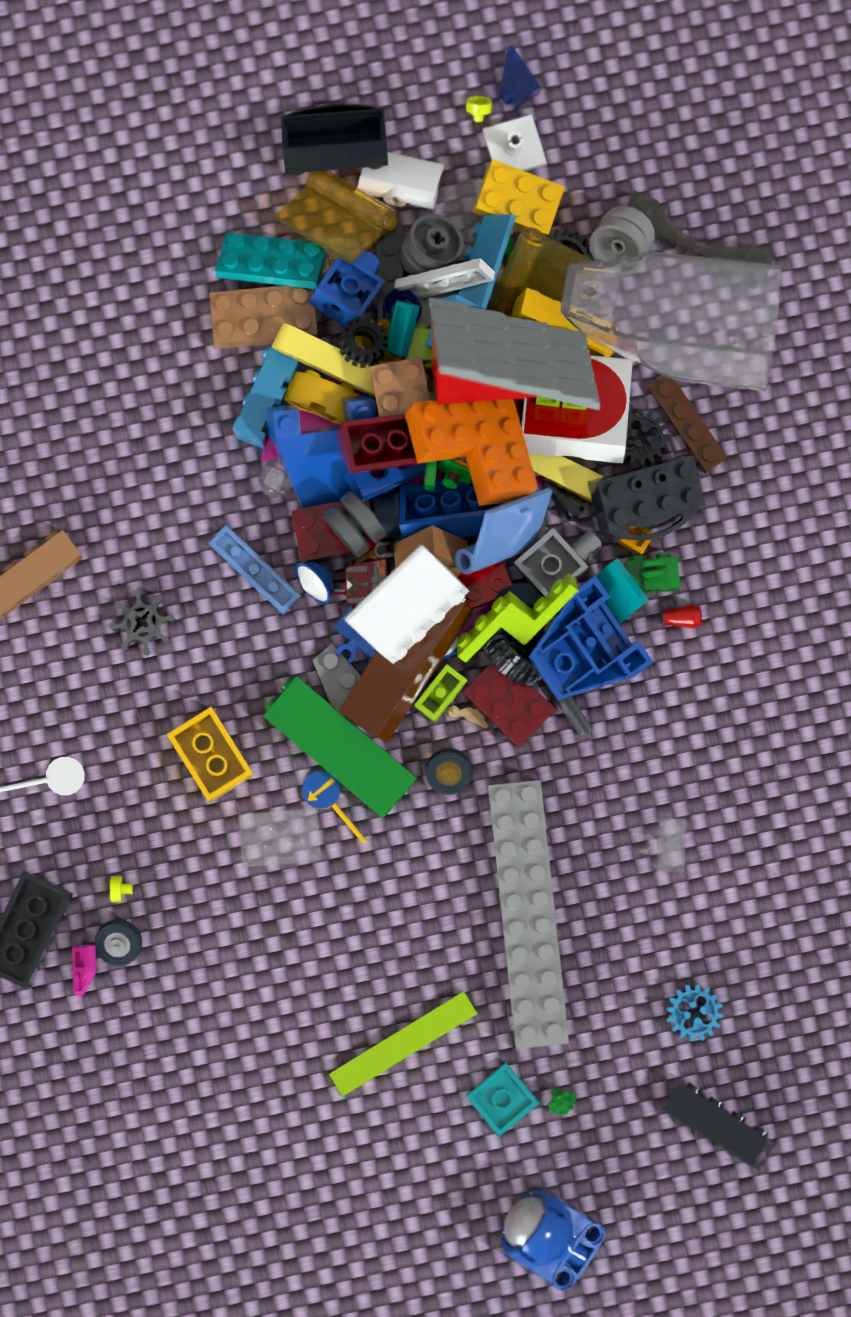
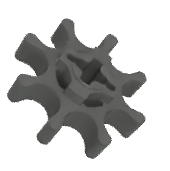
[109,590,175,656]

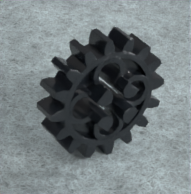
[624,409,670,466]

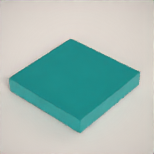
[596,558,649,625]
[466,1062,539,1137]

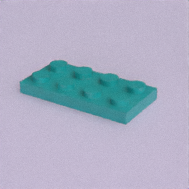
[215,232,328,289]

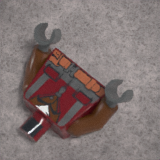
[333,542,393,609]

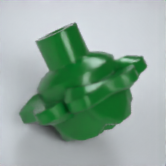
[547,1087,576,1115]

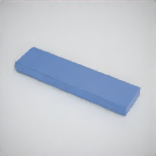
[208,525,301,615]

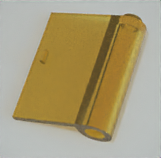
[275,170,398,264]
[486,227,595,317]

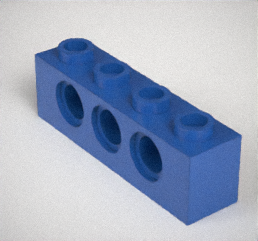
[345,461,438,502]

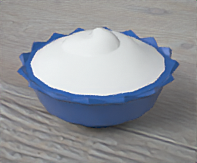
[295,561,335,605]

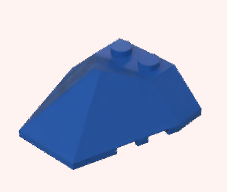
[528,576,653,700]

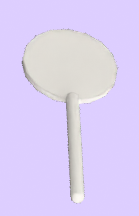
[0,757,85,795]

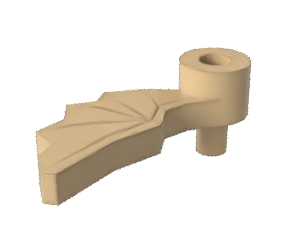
[447,706,488,729]

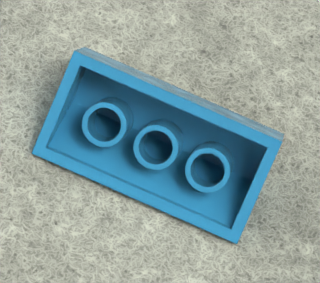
[453,214,516,309]

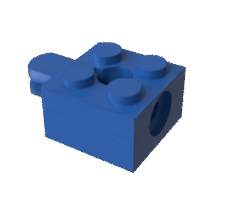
[308,251,385,327]

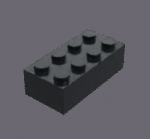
[0,870,74,989]

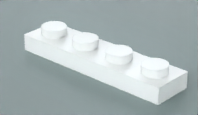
[394,258,495,301]

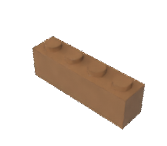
[0,530,84,620]

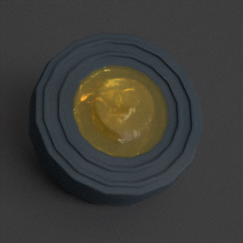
[426,748,472,795]

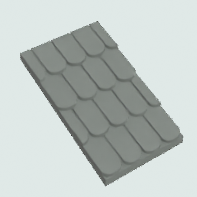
[429,297,600,410]

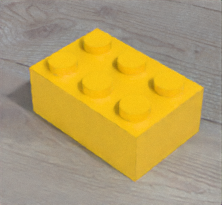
[471,160,565,240]
[167,707,254,803]

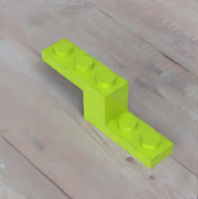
[457,573,578,663]

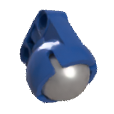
[501,1189,605,1291]

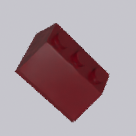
[336,413,428,473]

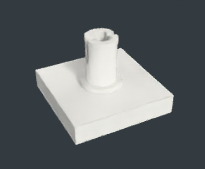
[483,114,547,171]

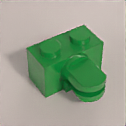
[624,553,681,594]

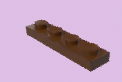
[648,373,728,474]

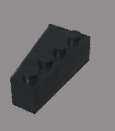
[663,1082,775,1171]

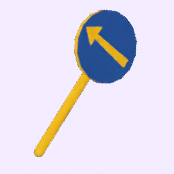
[302,770,366,843]

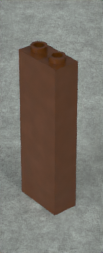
[338,599,473,743]

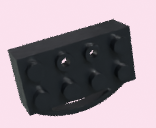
[281,104,388,175]
[587,455,706,540]

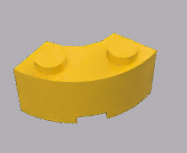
[283,370,360,424]

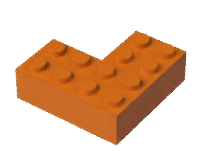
[405,399,538,506]

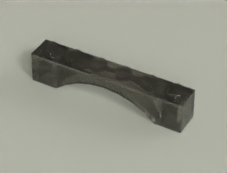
[627,190,776,287]

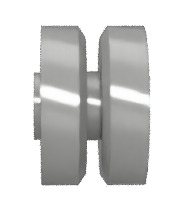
[589,206,655,274]

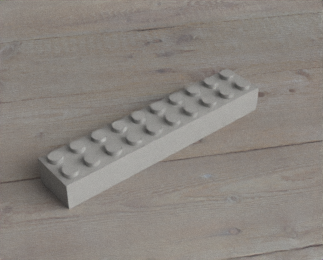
[488,780,569,1049]

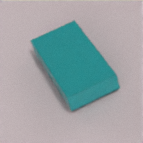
[386,300,420,357]

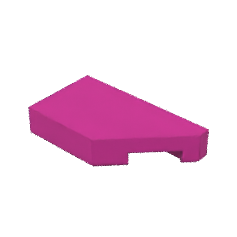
[72,946,96,995]

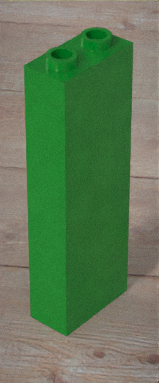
[263,676,418,818]

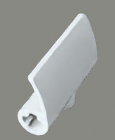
[358,152,444,210]

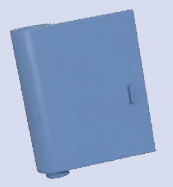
[455,488,553,574]

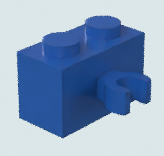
[334,606,377,664]

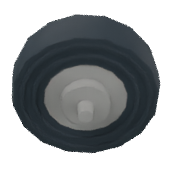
[95,919,142,966]

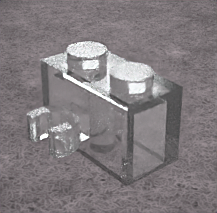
[639,818,686,873]

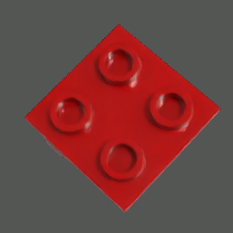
[457,561,512,609]

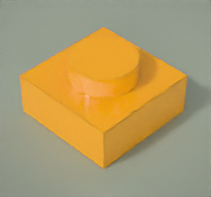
[618,527,654,555]

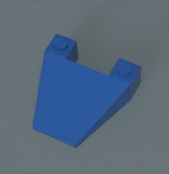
[266,395,377,508]

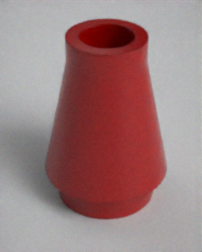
[664,603,702,629]

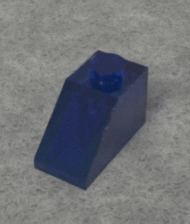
[499,45,541,110]

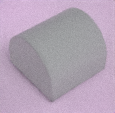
[571,530,602,563]

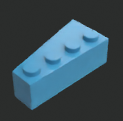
[233,339,301,449]

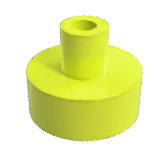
[466,96,492,122]
[110,876,133,902]

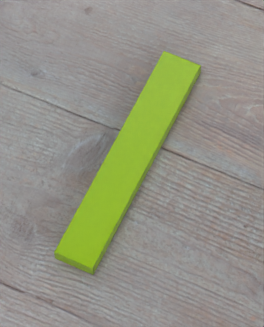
[329,991,477,1097]

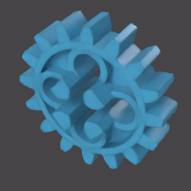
[666,984,723,1041]

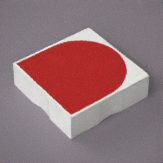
[521,355,633,463]

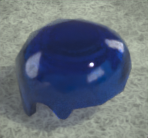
[382,288,423,324]

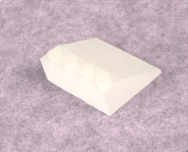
[345,545,469,664]

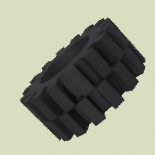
[338,316,389,368]

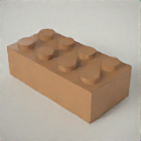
[209,286,318,350]

